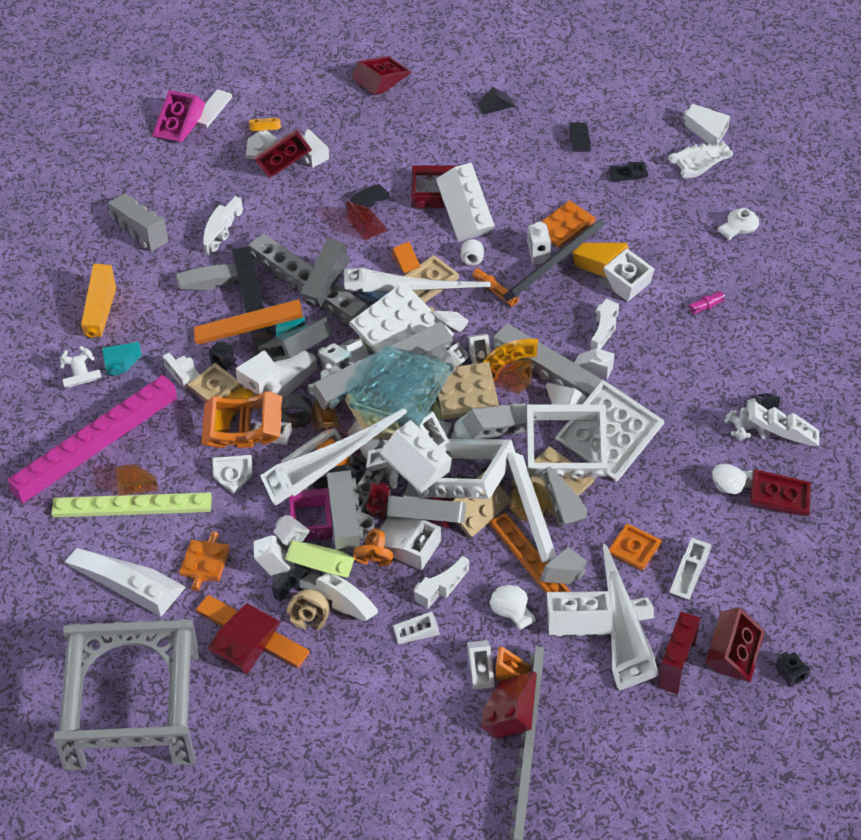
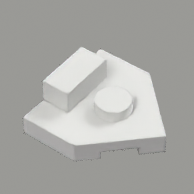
[246,130,277,159]
[212,455,253,494]

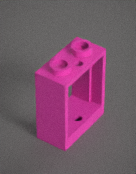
[289,488,333,542]

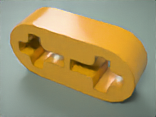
[248,118,281,131]

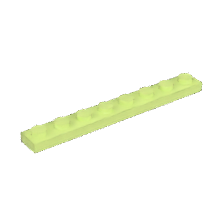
[52,493,212,517]

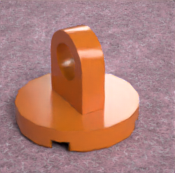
[353,528,394,566]

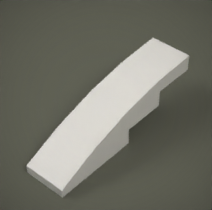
[749,402,819,446]

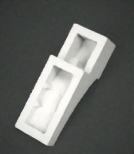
[591,299,619,350]
[669,537,711,600]
[413,556,469,609]

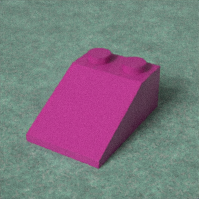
[152,90,205,143]

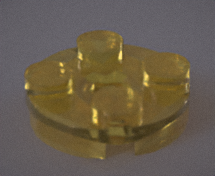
[510,482,550,522]

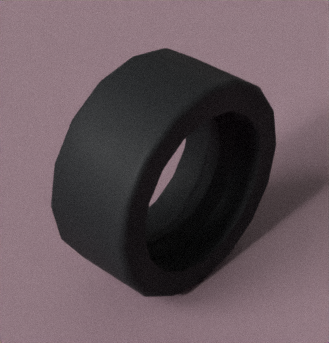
[281,394,313,427]

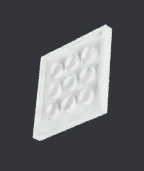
[349,282,454,353]
[555,380,664,482]

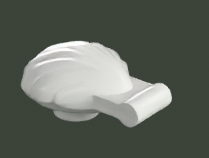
[717,208,759,240]
[712,464,752,494]
[490,585,536,630]

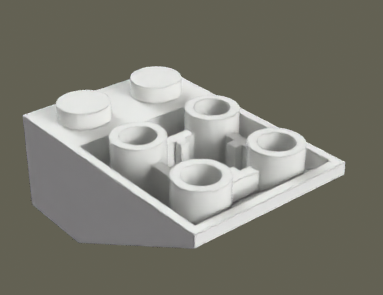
[374,516,441,570]

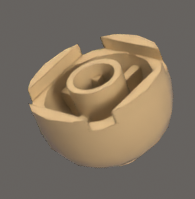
[287,589,330,630]

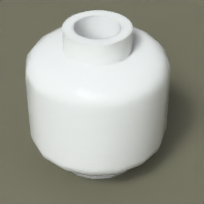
[460,239,484,266]

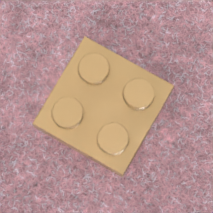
[187,363,241,402]

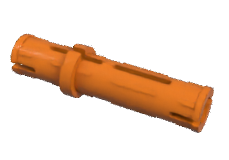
[472,268,519,307]

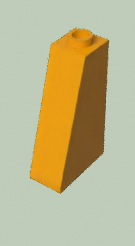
[81,264,116,338]

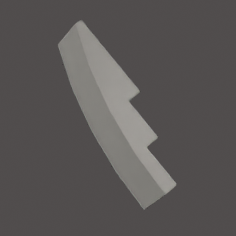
[175,264,239,290]

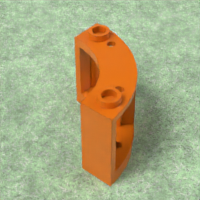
[201,391,283,448]

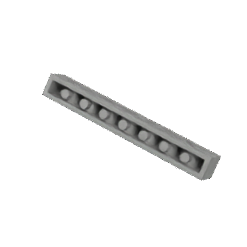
[248,233,367,326]

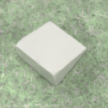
[630,598,654,621]

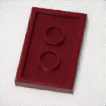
[750,469,811,516]

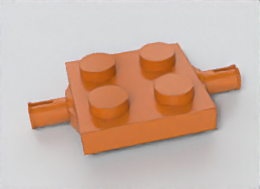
[179,531,230,592]

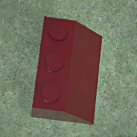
[253,128,312,178]
[705,607,765,682]

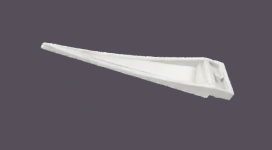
[344,268,491,293]
[261,409,407,505]
[603,544,659,691]

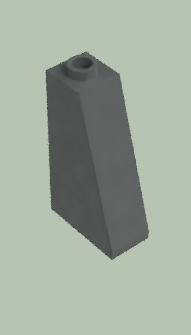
[301,238,350,307]
[258,317,332,362]

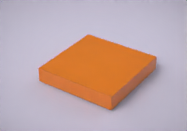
[609,523,662,571]

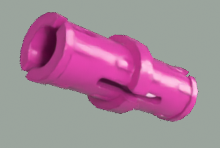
[688,291,725,315]

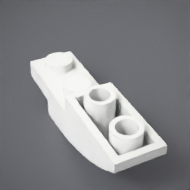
[204,196,243,256]
[299,573,378,621]

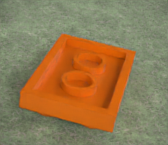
[541,200,596,248]

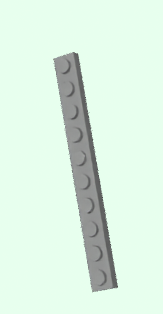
[509,646,544,840]

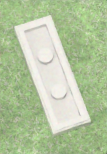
[197,89,232,128]

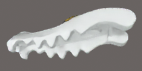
[668,141,733,178]

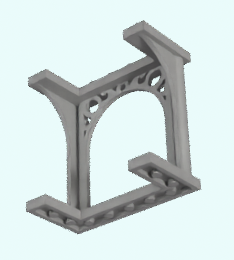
[54,619,199,770]

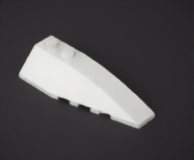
[64,548,185,617]

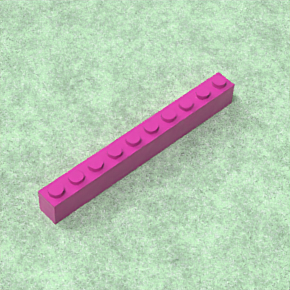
[7,375,177,504]

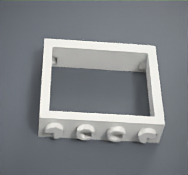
[527,404,608,479]
[417,438,515,499]

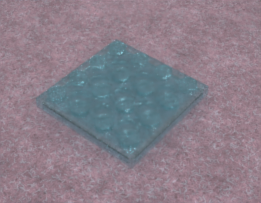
[349,345,454,427]

